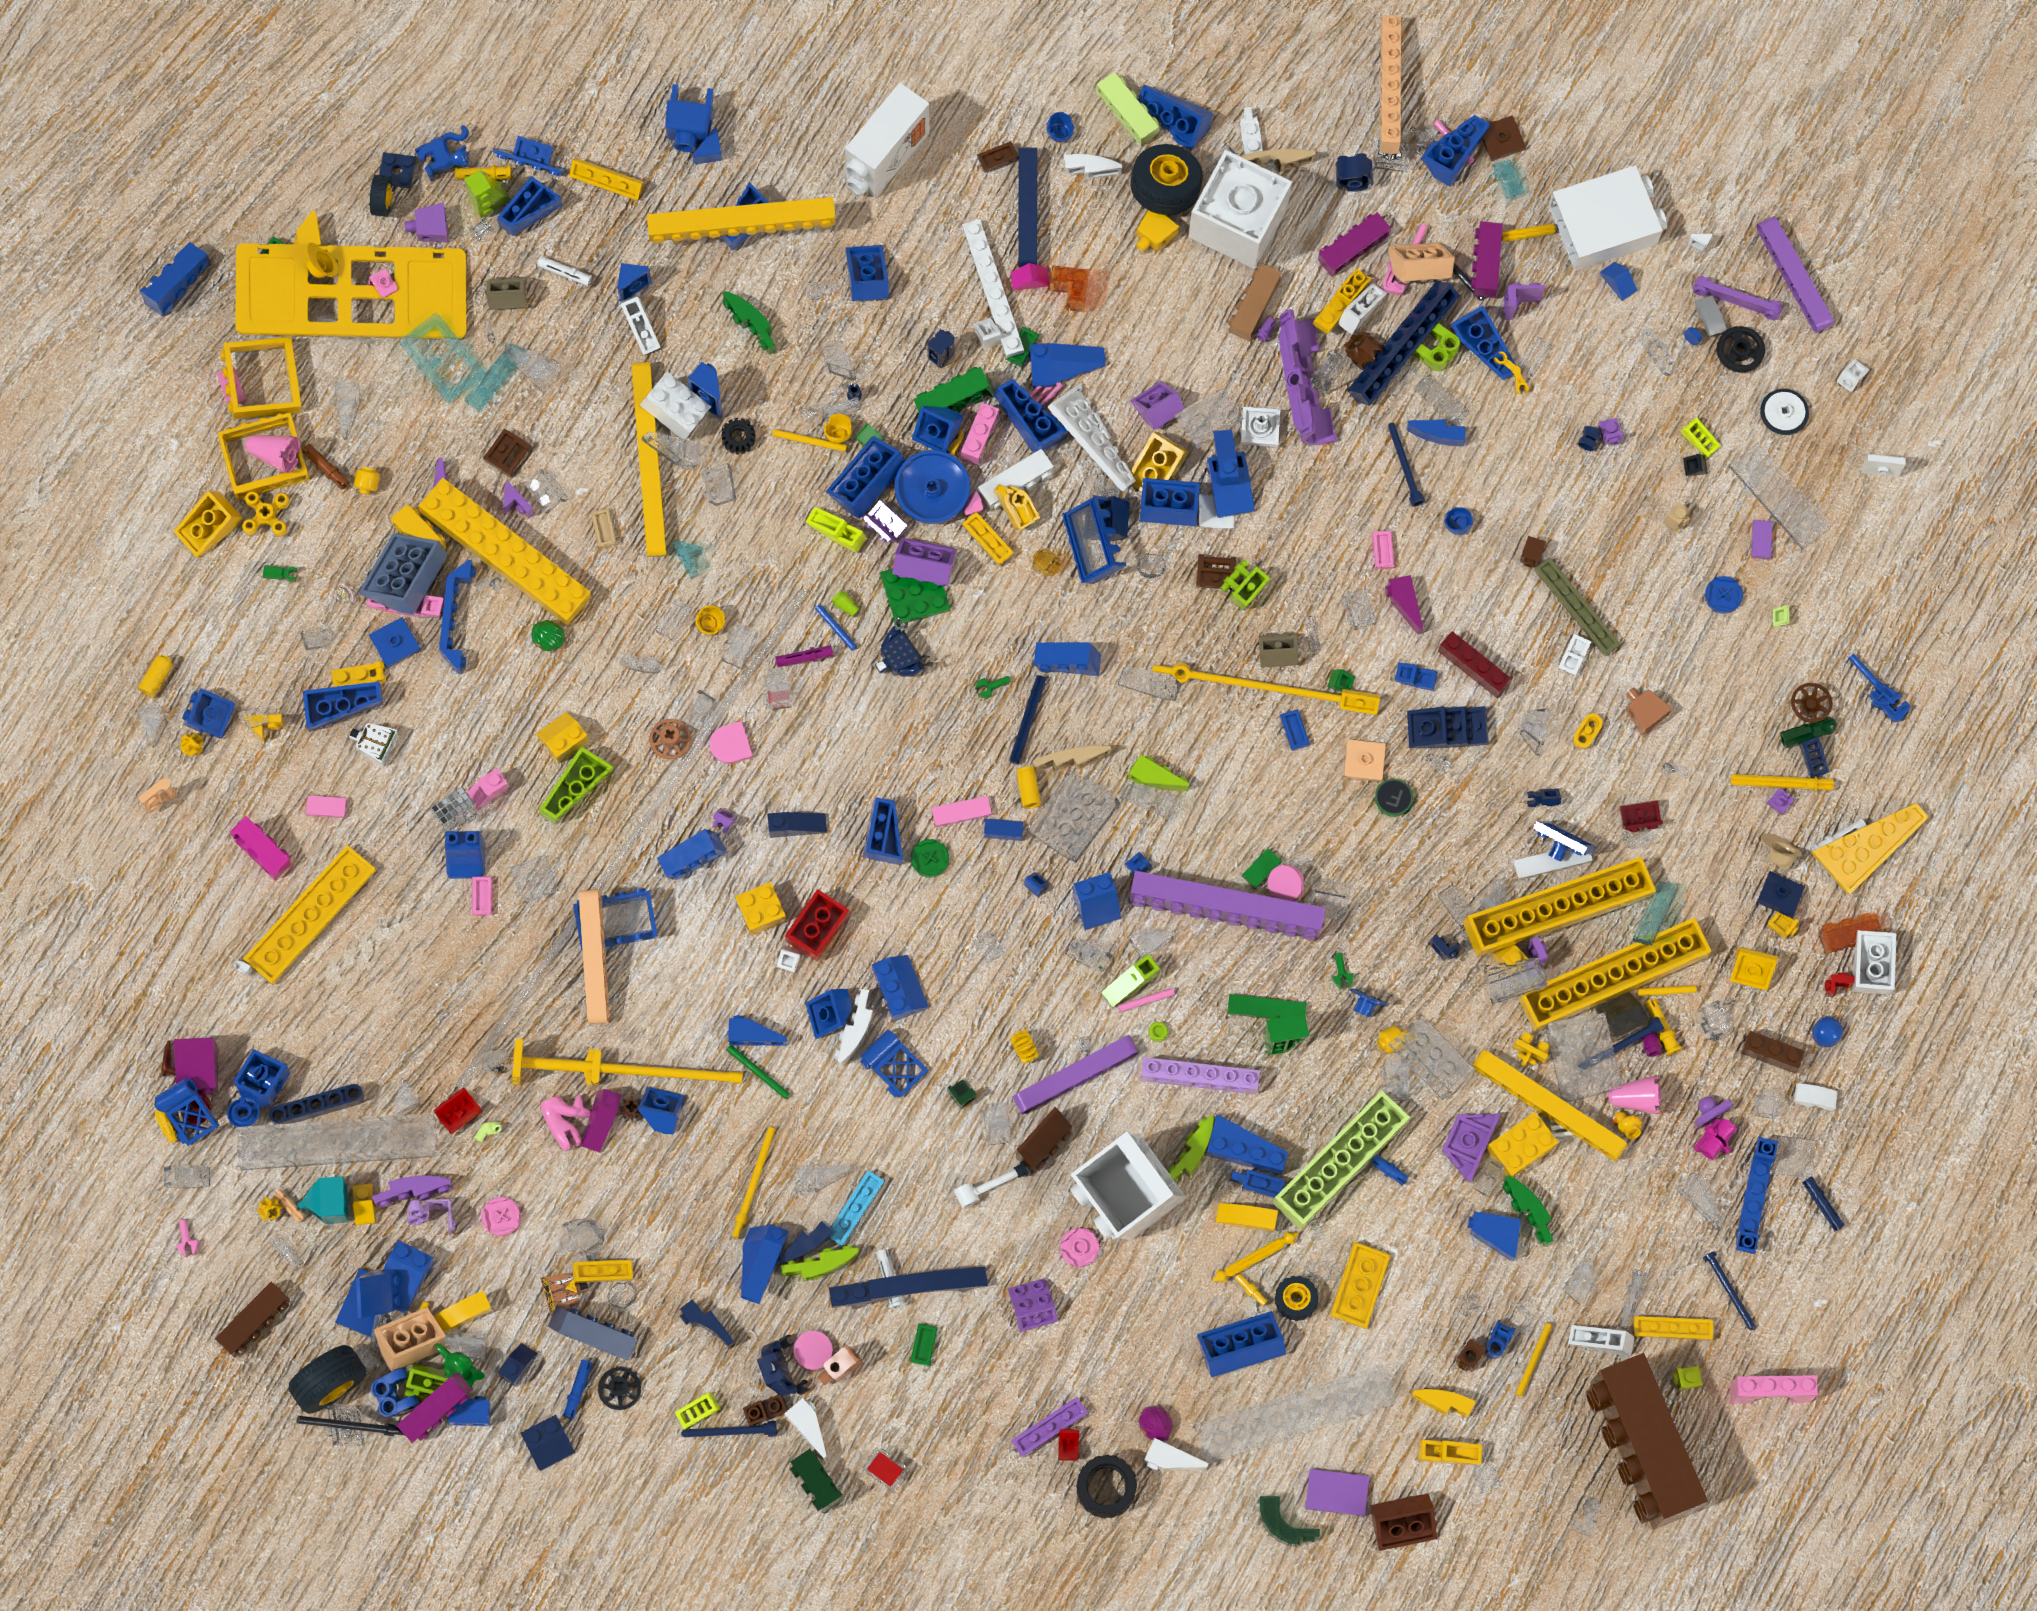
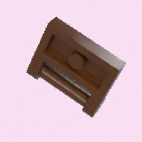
[483,428,533,478]
[1196,554,1236,590]

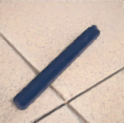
[1009,675,1046,764]

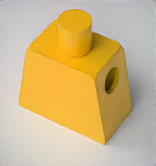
[1135,210,1179,252]

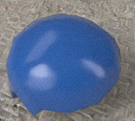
[1046,112,1075,142]
[1444,507,1473,535]
[1812,1016,1843,1048]

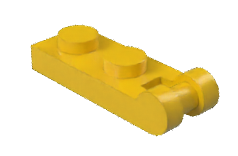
[331,662,387,687]

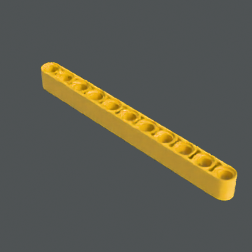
[631,361,666,557]

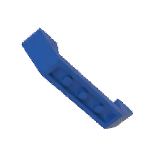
[439,560,476,674]
[1736,1137,1778,1254]

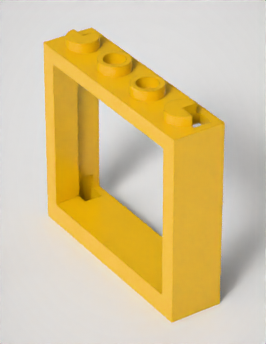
[220,337,301,420]
[217,412,310,500]

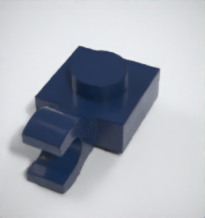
[1527,788,1561,807]

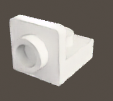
[1837,359,1869,392]

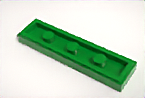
[1227,994,1306,1019]

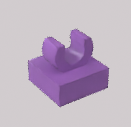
[1767,787,1795,815]
[712,808,737,832]

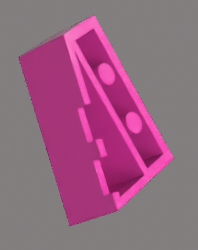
[230,816,292,880]

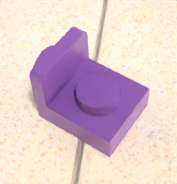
[1598,418,1624,445]

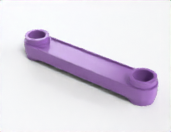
[1693,276,1782,320]

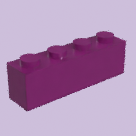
[1318,212,1391,277]
[1471,221,1503,298]
[397,1371,473,1443]

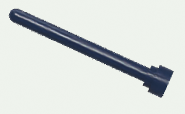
[1388,422,1425,507]
[1579,1017,1665,1070]
[681,1421,777,1437]

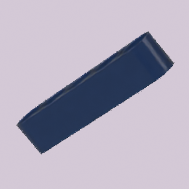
[269,1084,364,1127]

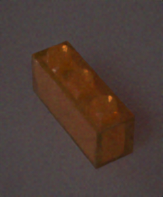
[1818,913,1882,954]

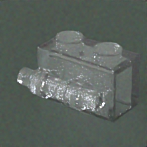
[444,1330,487,1360]

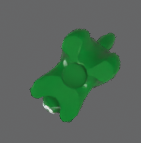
[435,1343,485,1388]

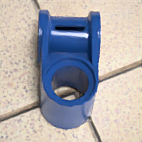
[1485,1319,1516,1359]

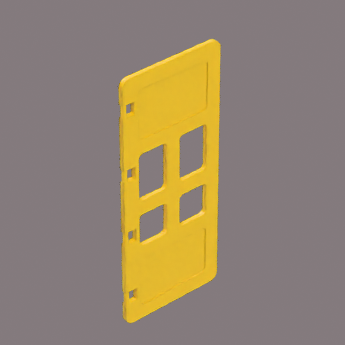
[235,243,466,339]

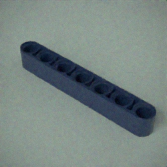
[1018,147,1037,268]

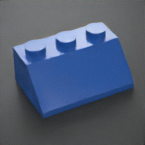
[688,362,723,419]
[1139,478,1200,527]
[872,955,929,1022]

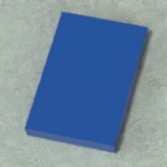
[335,1268,383,1338]

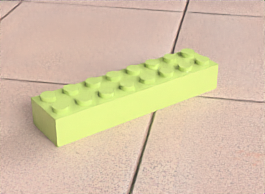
[1273,1091,1410,1230]

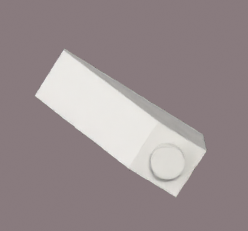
[1338,283,1387,335]
[621,294,661,355]
[1568,1325,1635,1356]
[785,1398,827,1461]
[1144,1438,1209,1471]

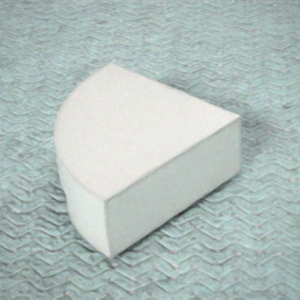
[233,960,253,976]

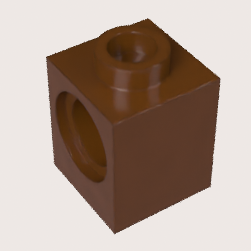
[1520,536,1546,568]
[1455,1339,1486,1372]

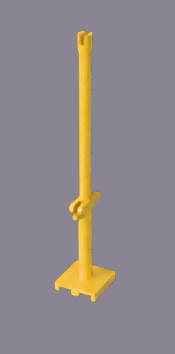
[512,1038,743,1086]

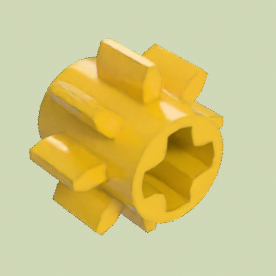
[180,732,204,757]
[256,1196,283,1222]

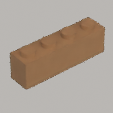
[1228,263,1282,342]

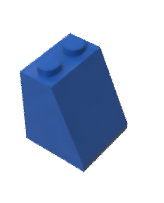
[1072,872,1121,930]

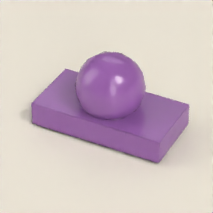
[1694,1097,1732,1129]

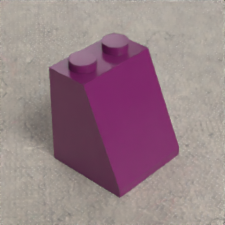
[174,1038,218,1095]

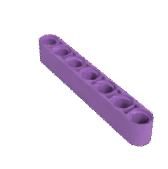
[1756,216,1834,333]
[1012,1035,1139,1115]

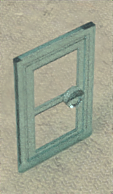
[399,313,486,403]

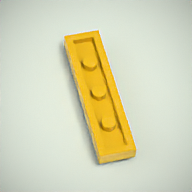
[569,158,644,201]
[1633,1316,1713,1340]

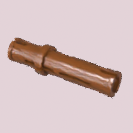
[302,444,350,490]

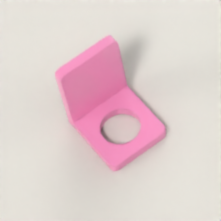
[368,269,398,298]

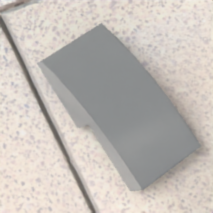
[1694,295,1727,336]

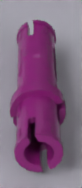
[775,645,833,668]

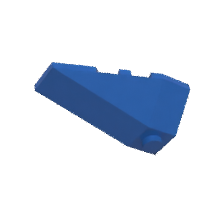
[1138,84,1214,150]
[1421,115,1490,187]
[1030,343,1106,388]
[741,1224,789,1304]

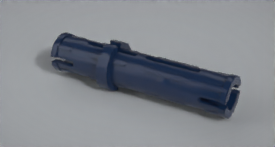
[1802,1176,1845,1232]

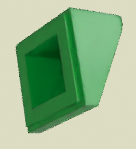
[856,423,884,447]
[1327,669,1355,692]

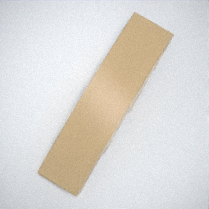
[1239,149,1316,172]
[1032,745,1111,773]

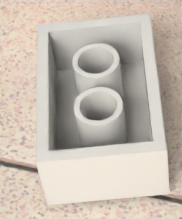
[640,372,711,440]

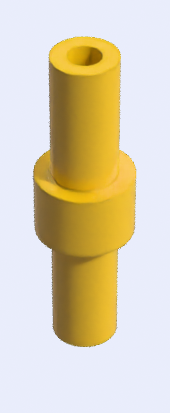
[1235,1274,1268,1306]

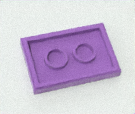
[1305,1469,1369,1517]

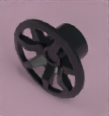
[598,1367,641,1410]

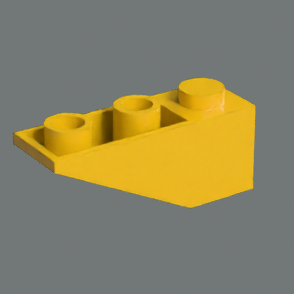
[390,504,447,550]

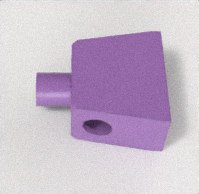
[405,203,449,243]

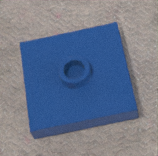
[369,617,421,668]

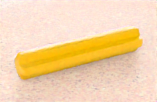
[1501,223,1556,242]

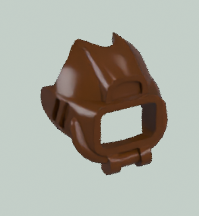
[1344,332,1383,370]

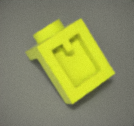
[1673,1366,1703,1390]

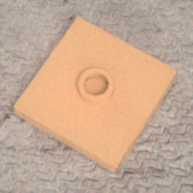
[1344,740,1386,782]

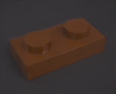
[977,141,1018,173]

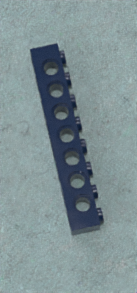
[1347,281,1460,406]

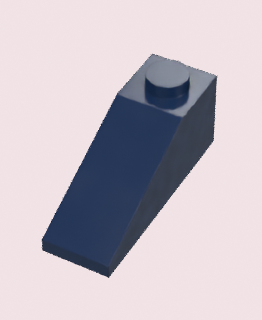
[767,812,827,838]

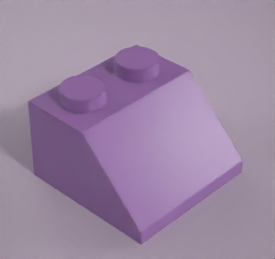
[1130,381,1185,430]

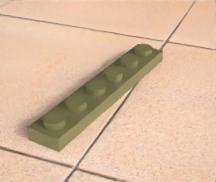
[1534,557,1620,657]

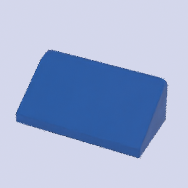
[984,819,1024,841]

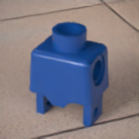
[665,84,714,152]

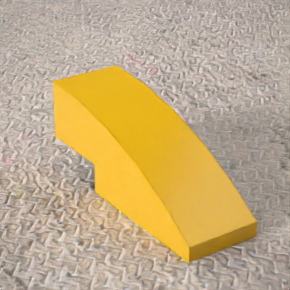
[1215,1203,1278,1233]
[433,1290,492,1333]
[1411,1389,1476,1418]
[1418,1439,1482,1465]

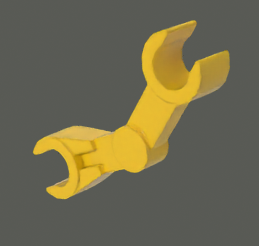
[1494,352,1529,394]

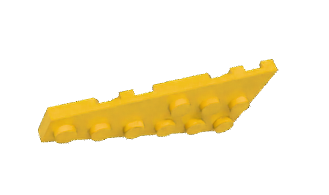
[1811,803,1929,894]

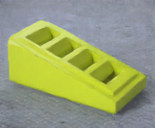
[1680,417,1721,458]
[675,1392,721,1430]

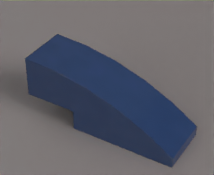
[778,1221,837,1263]

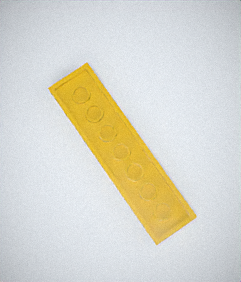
[243,845,377,985]

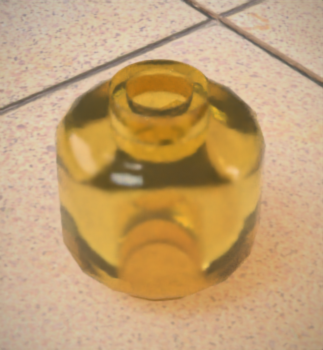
[1033,548,1061,576]

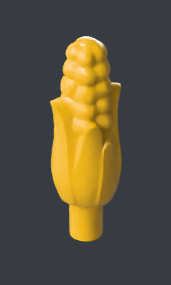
[153,1100,177,1143]

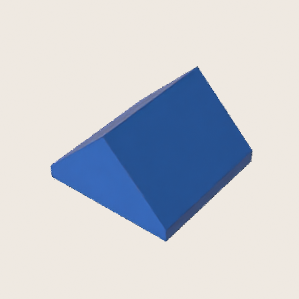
[617,263,652,303]

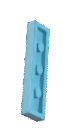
[830,1171,884,1247]

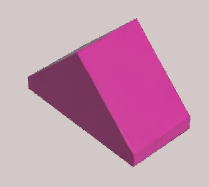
[1011,263,1050,291]

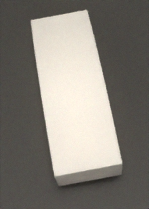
[1063,154,1122,180]

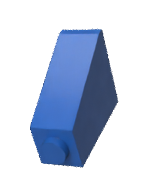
[1467,1211,1521,1261]

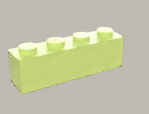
[1096,72,1159,146]

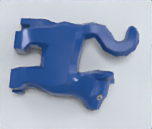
[415,125,469,181]

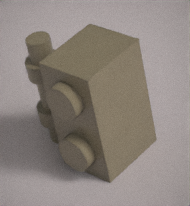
[486,276,527,310]
[1259,632,1299,667]

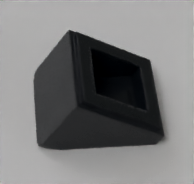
[1683,453,1708,476]

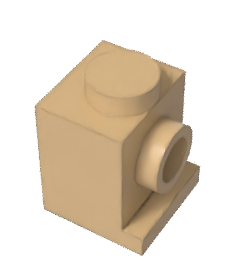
[1664,501,1691,533]

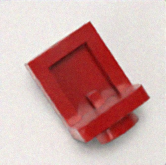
[1825,972,1854,997]
[1058,1428,1079,1461]

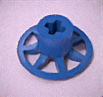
[1349,988,1389,1018]

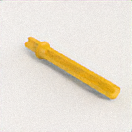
[1730,774,1834,792]

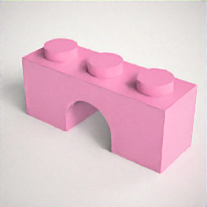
[961,403,999,466]

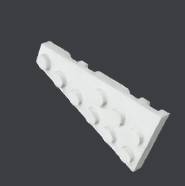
[1048,384,1136,492]

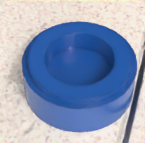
[1684,327,1702,345]

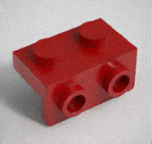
[433,1088,482,1135]

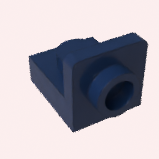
[1429,934,1460,961]

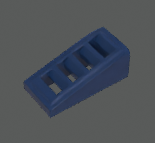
[1798,736,1829,778]

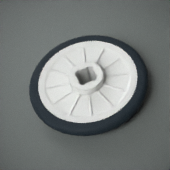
[1760,389,1809,435]

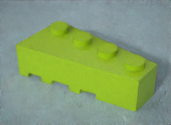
[539,746,614,824]

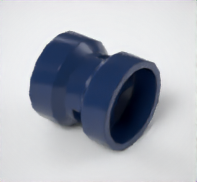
[1577,426,1601,451]

